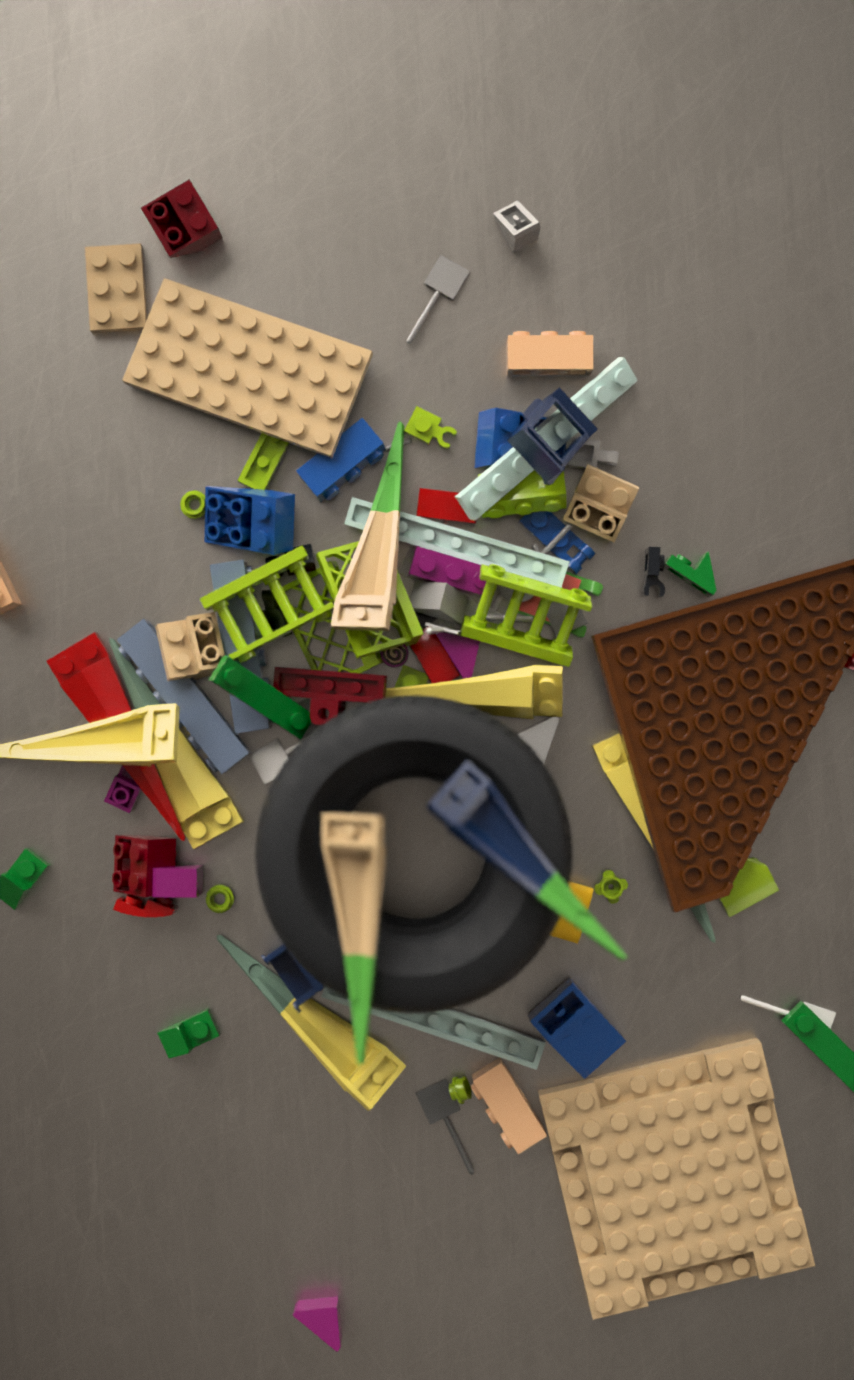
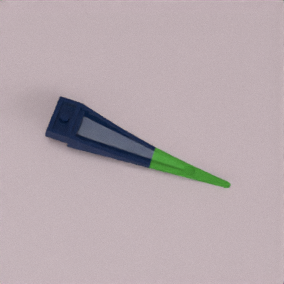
[426,761,626,960]

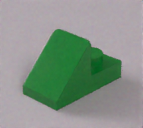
[664,551,716,597]
[0,848,50,910]
[157,1008,221,1059]

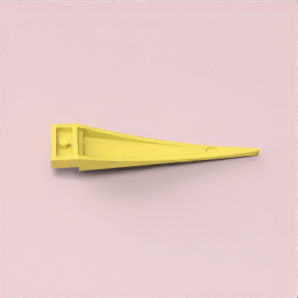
[386,665,563,719]
[0,704,180,766]

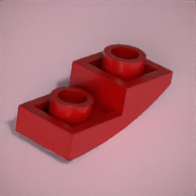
[416,488,477,524]
[409,626,460,684]
[113,894,179,917]

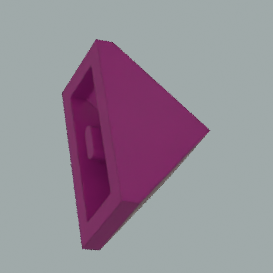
[436,632,480,679]
[152,865,203,898]
[293,1296,342,1352]

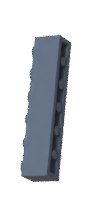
[210,560,272,734]
[117,619,252,774]

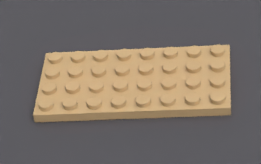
[122,278,373,458]

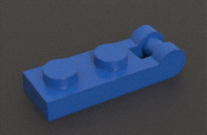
[519,511,596,575]

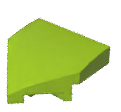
[719,857,779,917]

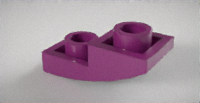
[104,765,142,813]

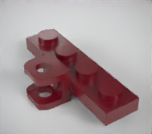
[273,667,387,725]

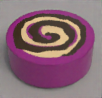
[380,639,409,668]

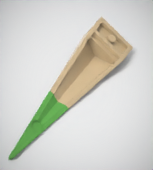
[331,421,404,631]
[322,813,386,1065]

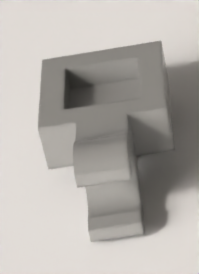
[568,437,619,469]

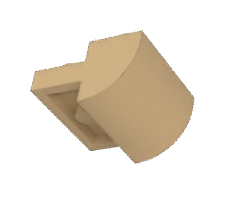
[563,464,639,543]
[155,612,225,681]

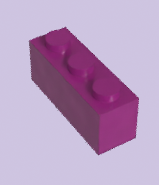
[408,546,486,598]

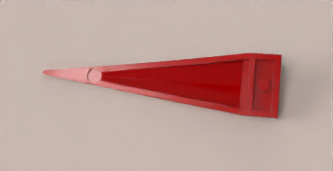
[46,632,186,841]

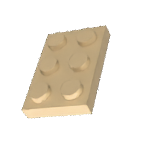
[85,243,147,333]

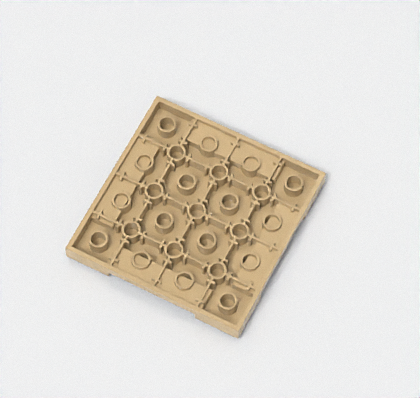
[538,1038,815,1320]

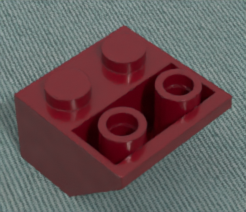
[141,179,223,258]
[112,835,176,897]

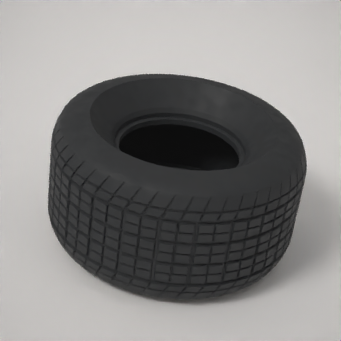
[255,696,573,1013]

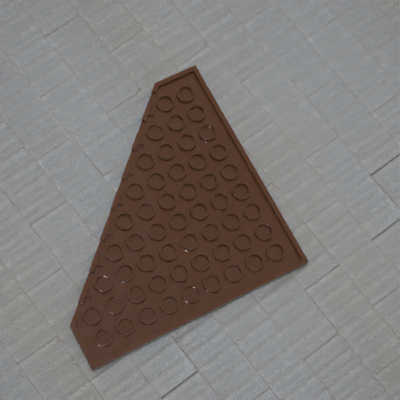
[591,559,854,913]

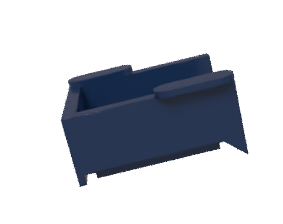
[507,387,598,485]
[261,944,324,1013]

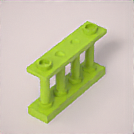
[199,545,334,663]
[461,564,592,667]

